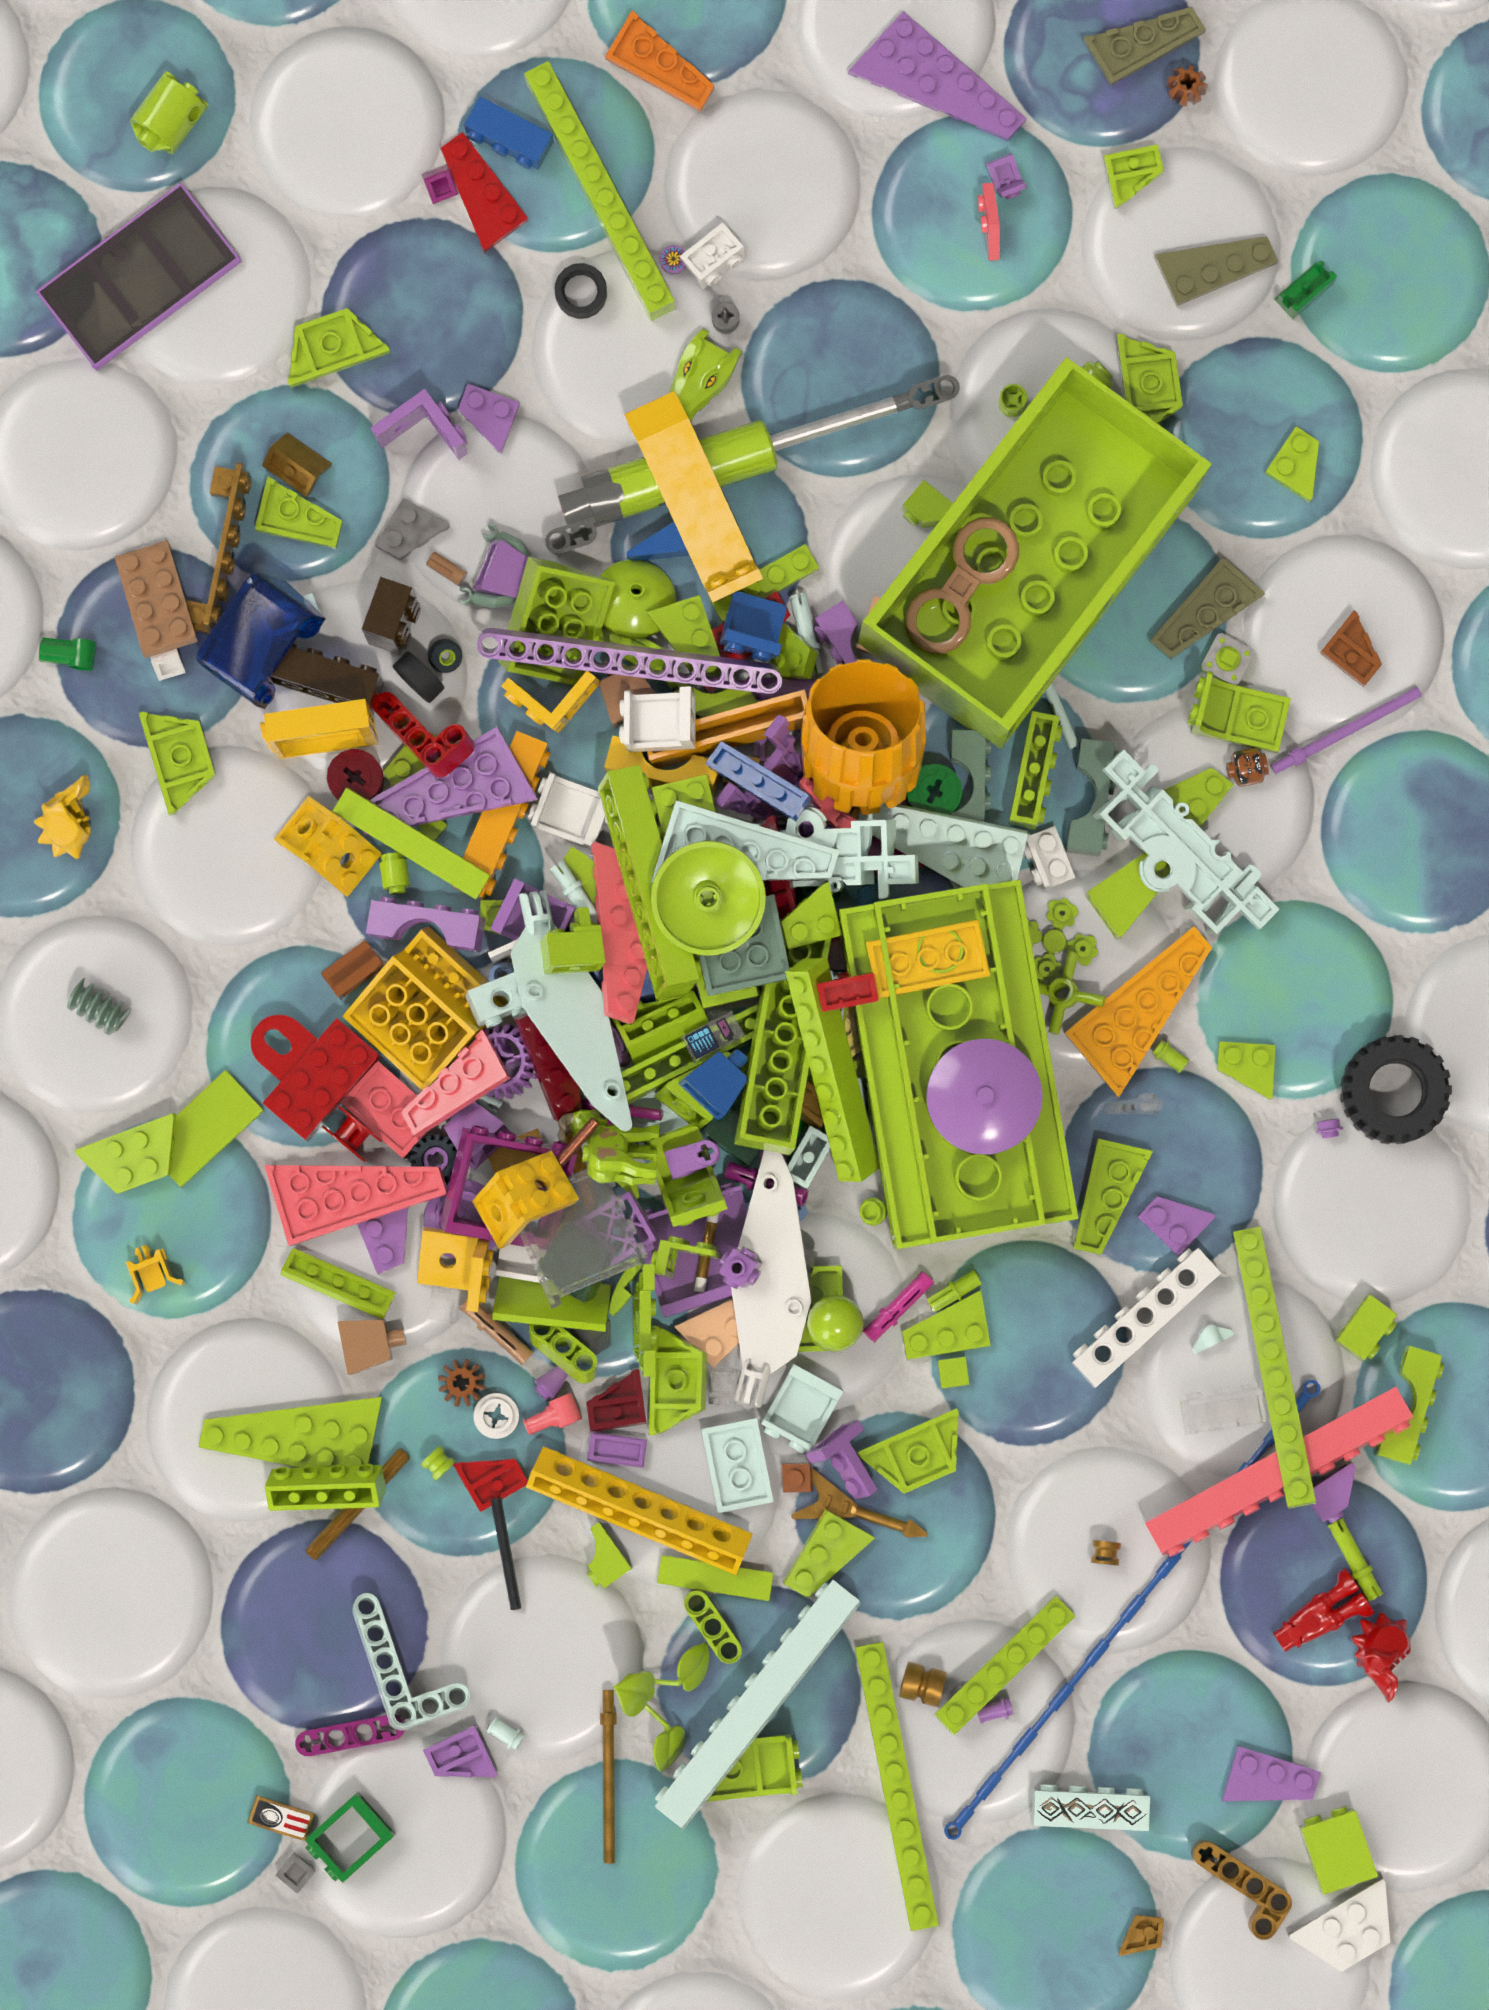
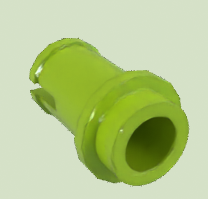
[1152,1040,1189,1073]

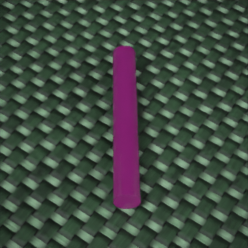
[581,1098,663,1121]

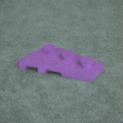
[1221,1746,1321,1801]

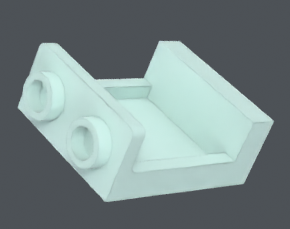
[761,1364,844,1454]

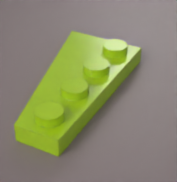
[1073,1139,1153,1255]

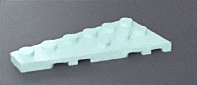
[651,801,839,883]
[858,803,1028,887]

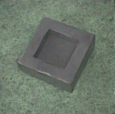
[275,1852,317,1894]

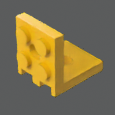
[502,671,600,733]
[274,796,382,897]
[472,1150,579,1249]
[417,1227,494,1312]

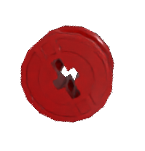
[322,1105,382,1162]

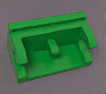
[1274,260,1337,320]

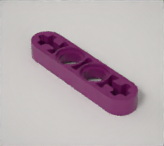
[295,1714,405,1756]

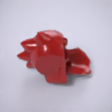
[1351,1612,1411,1703]

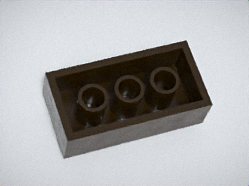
[262,639,384,715]

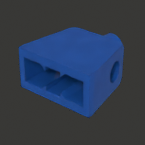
[679,1049,748,1121]

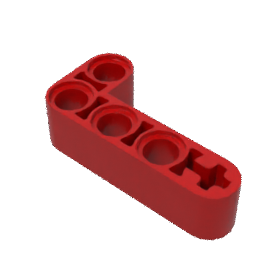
[373,692,475,778]

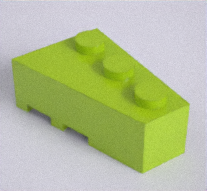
[611,991,710,1065]

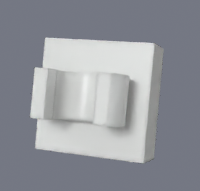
[150,648,186,681]

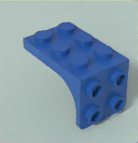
[719,591,787,663]

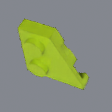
[1265,426,1319,503]
[780,882,842,949]

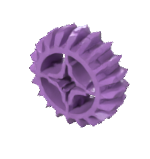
[476,1023,537,1100]

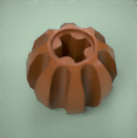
[1166,65,1208,107]

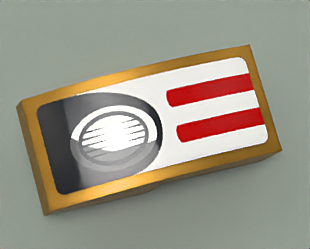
[247,1795,314,1841]

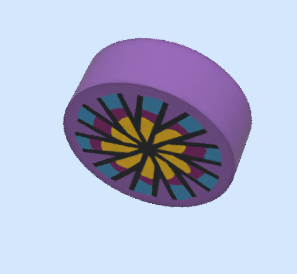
[660,245,686,275]

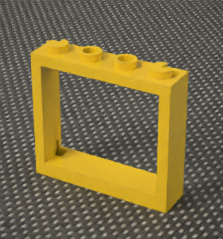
[260,699,379,759]

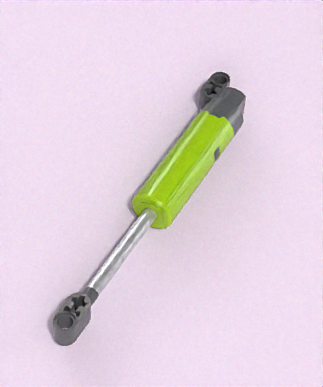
[545,375,960,554]

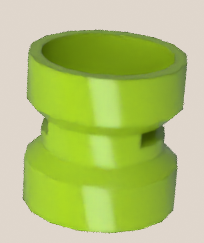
[998,384,1027,417]

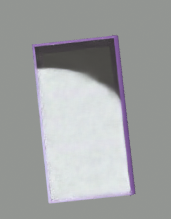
[35,182,242,371]

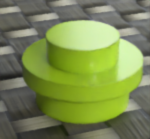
[859,1197,887,1226]

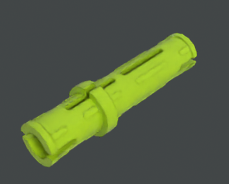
[1327,1518,1384,1602]

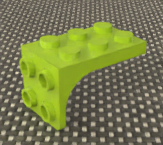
[1187,671,1291,754]
[645,1124,727,1227]
[707,1734,803,1802]

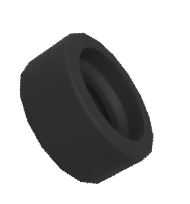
[555,263,607,319]
[392,651,445,703]

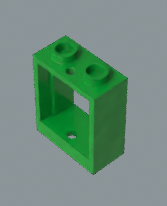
[305,1791,396,1883]

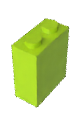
[1298,1806,1378,1895]

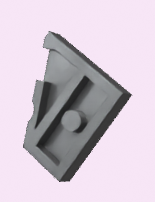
[375,498,450,560]

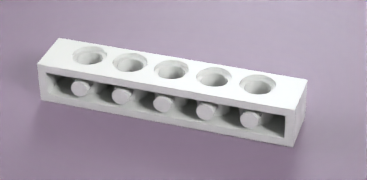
[1071,1248,1221,1388]

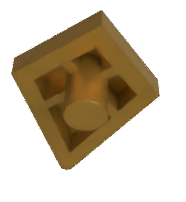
[1118,1914,1164,1956]

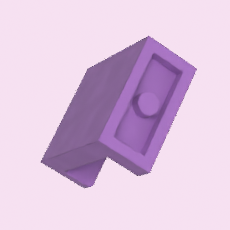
[491,878,576,941]

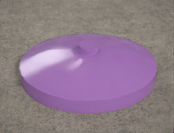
[926,1039,1042,1154]

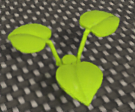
[613,1641,710,1772]

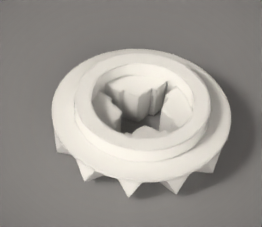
[474,1393,519,1439]

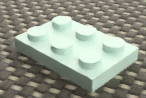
[701,1418,774,1513]

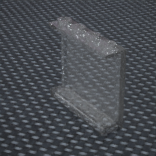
[519,1169,648,1309]

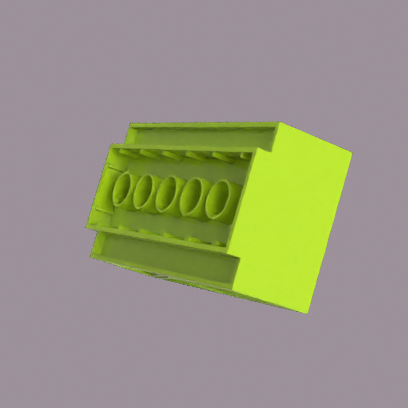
[858,357,1212,750]
[837,879,1079,1250]

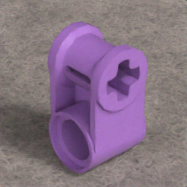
[664,1140,721,1180]

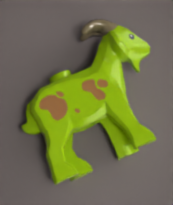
[558,1110,660,1185]

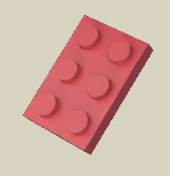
[340,1061,429,1159]

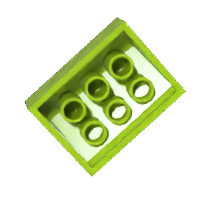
[498,556,615,685]

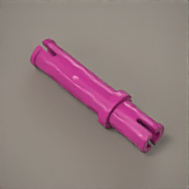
[863,1271,935,1343]

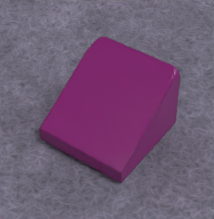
[421,165,459,204]

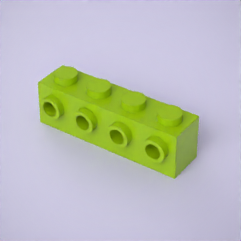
[1008,711,1063,830]
[264,1463,386,1511]

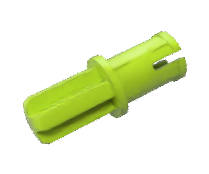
[927,1270,982,1312]

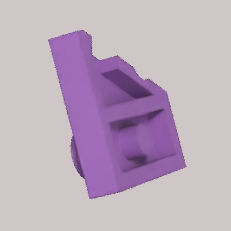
[1137,1196,1216,1256]
[423,1725,498,1778]

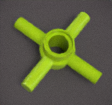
[1038,951,1106,1035]

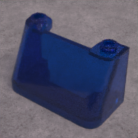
[196,572,326,709]

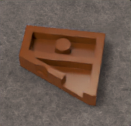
[1320,610,1382,688]

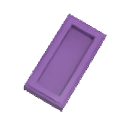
[587,1432,647,1468]

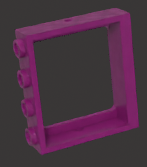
[440,1125,577,1252]

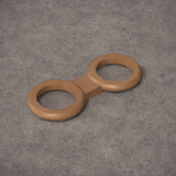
[905,517,1019,654]

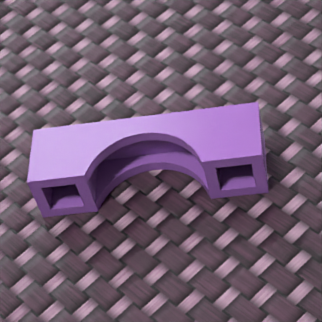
[813,600,858,665]
[366,897,486,952]

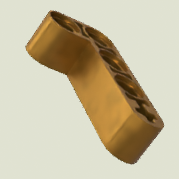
[1191,1840,1292,1940]

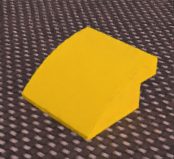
[342,926,507,1090]

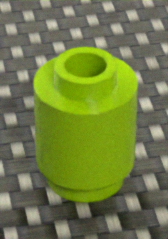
[379,852,411,895]

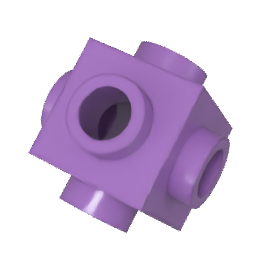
[718,1246,763,1289]

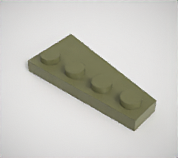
[1154,236,1278,307]

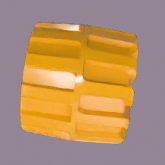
[801,659,926,815]

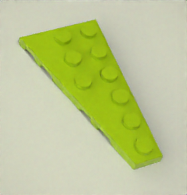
[198,1397,383,1468]

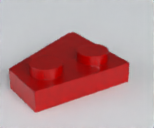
[453,1459,528,1512]

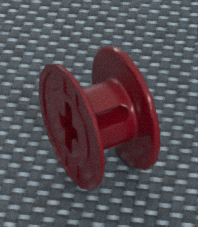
[326,749,384,801]

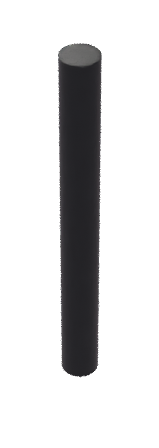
[490,1497,522,1610]

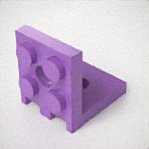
[371,389,468,460]

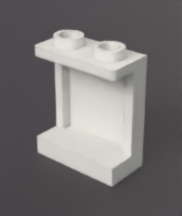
[619,686,696,752]
[528,772,605,849]

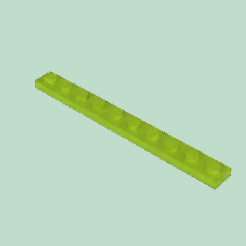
[1233,1226,1317,1509]
[855,1642,939,1931]

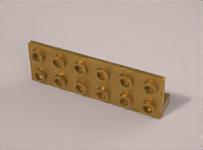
[187,462,252,635]

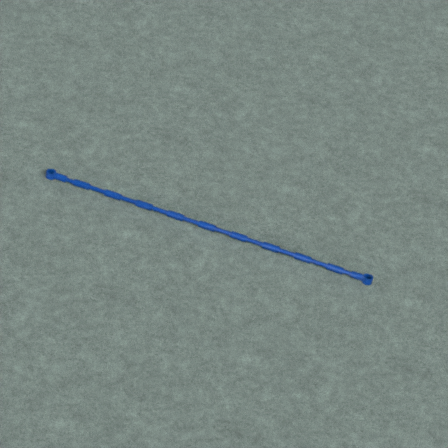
[944,1380,1320,1840]

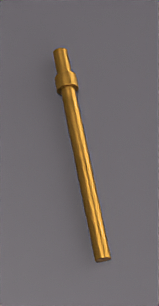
[600,1690,617,1864]

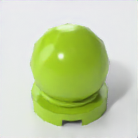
[806,1295,864,1352]

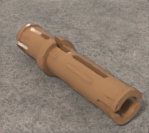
[459,1299,534,1365]

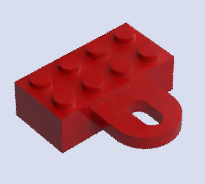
[251,1015,382,1142]

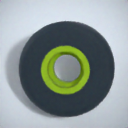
[428,639,462,673]

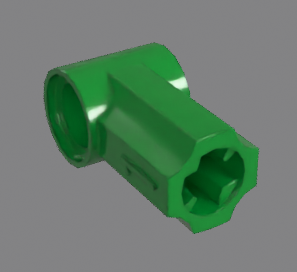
[39,637,97,671]

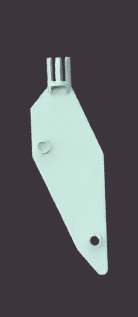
[510,890,632,1131]

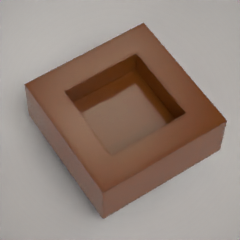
[782,1463,813,1493]

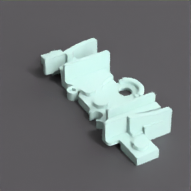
[1092,749,1279,935]
[755,807,919,898]

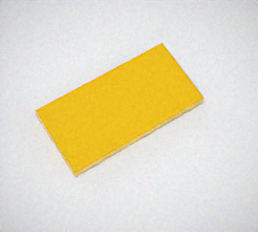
[866,919,990,999]

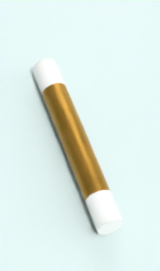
[694,1214,719,1293]

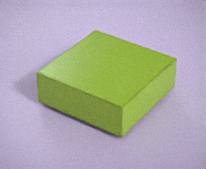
[937,1357,970,1389]

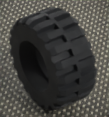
[1340,1035,1452,1145]

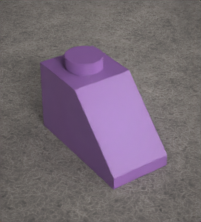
[1310,1462,1356,1524]

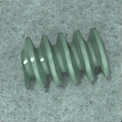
[67,978,132,1035]

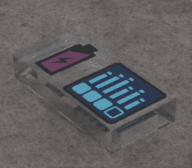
[681,1011,745,1063]

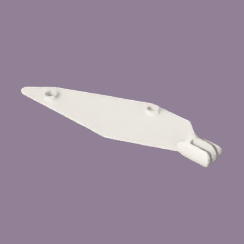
[731,1150,812,1408]

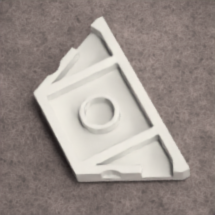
[1288,1878,1390,1972]

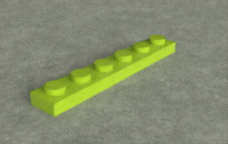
[934,1596,1076,1736]

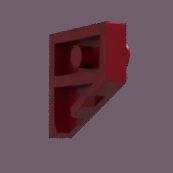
[586,1369,647,1432]

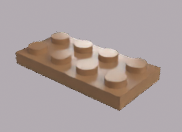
[114,540,198,658]

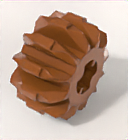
[438,1359,486,1407]

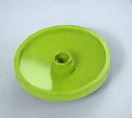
[651,840,766,956]

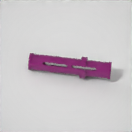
[725,1162,809,1206]

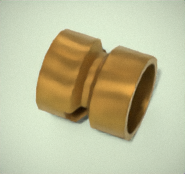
[899,1661,947,1708]

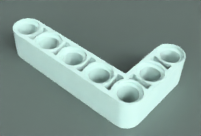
[352,1593,470,1731]

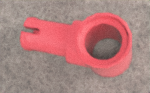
[523,1392,583,1435]

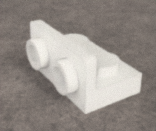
[680,222,745,289]
[1023,826,1075,891]

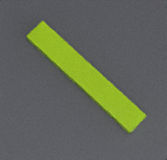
[332,787,491,899]

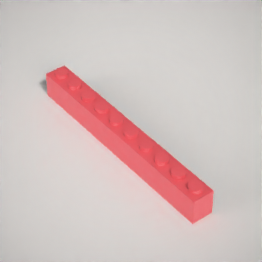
[1145,1387,1413,1557]

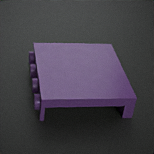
[634,1183,748,1318]

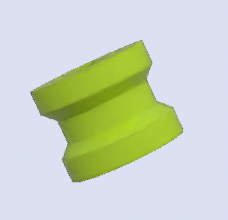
[420,1445,456,1481]

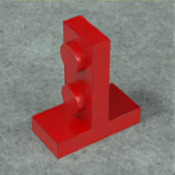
[817,972,879,1012]

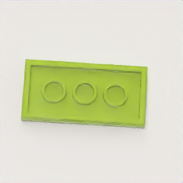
[169,1070,264,1188]
[492,1276,612,1332]

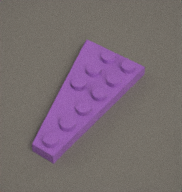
[848,11,1027,141]
[362,727,538,836]

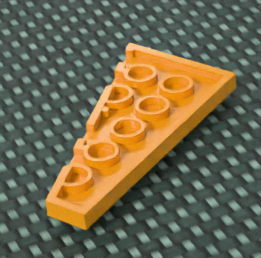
[1064,926,1212,1098]

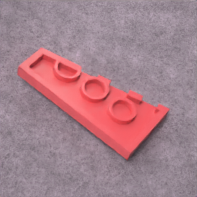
[401,1029,510,1138]

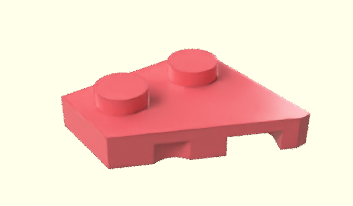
[977,183,1000,261]

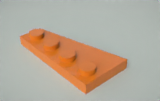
[605,10,714,112]

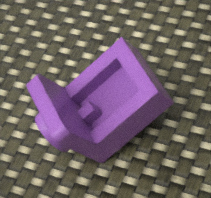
[985,153,1027,199]

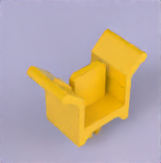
[126,1245,186,1304]

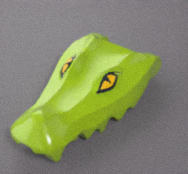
[669,328,743,422]

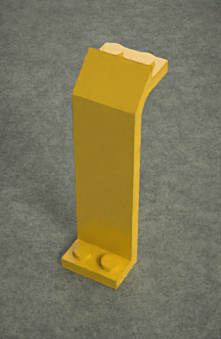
[624,391,763,602]

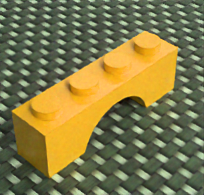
[604,736,721,797]

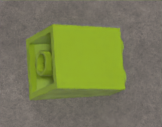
[654,1051,747,1129]

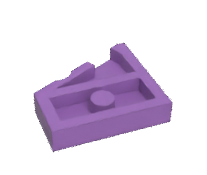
[458,384,520,454]
[357,1207,409,1274]

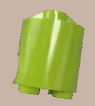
[129,71,209,154]

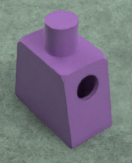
[444,1101,511,1170]

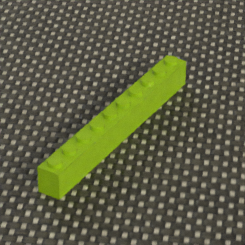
[524,61,675,321]

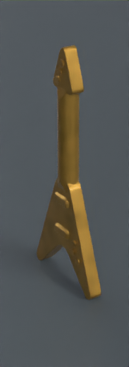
[791,1468,928,1537]

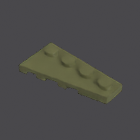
[1083,7,1206,87]
[1150,558,1265,660]

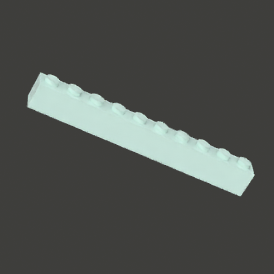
[655,1580,861,1830]

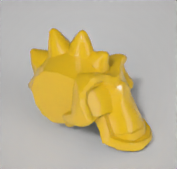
[34,775,91,859]

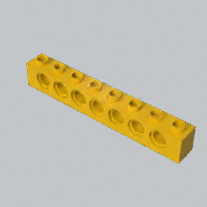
[526,1446,753,1575]

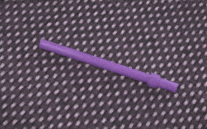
[1270,687,1422,775]

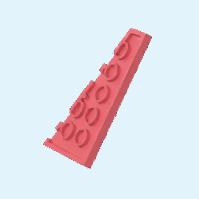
[591,841,647,1024]
[264,1165,448,1246]

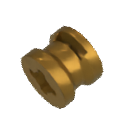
[1091,1540,1121,1566]

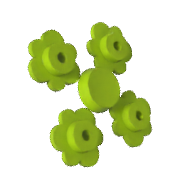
[1027,898,1098,984]

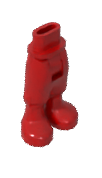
[1273,1568,1375,1652]

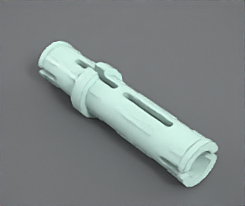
[789,593,825,678]
[549,860,597,925]

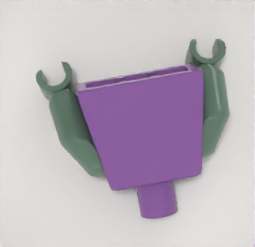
[457,523,531,608]

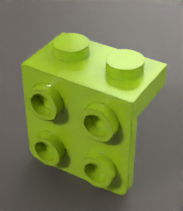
[651,1236,723,1279]

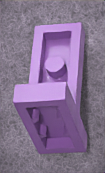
[806,1420,878,1499]

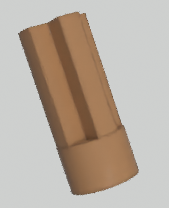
[426,552,468,586]

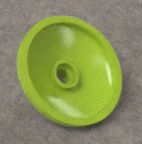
[600,560,676,639]

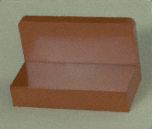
[321,941,384,1000]

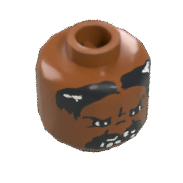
[1226,748,1269,787]

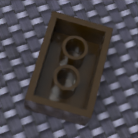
[362,576,421,655]

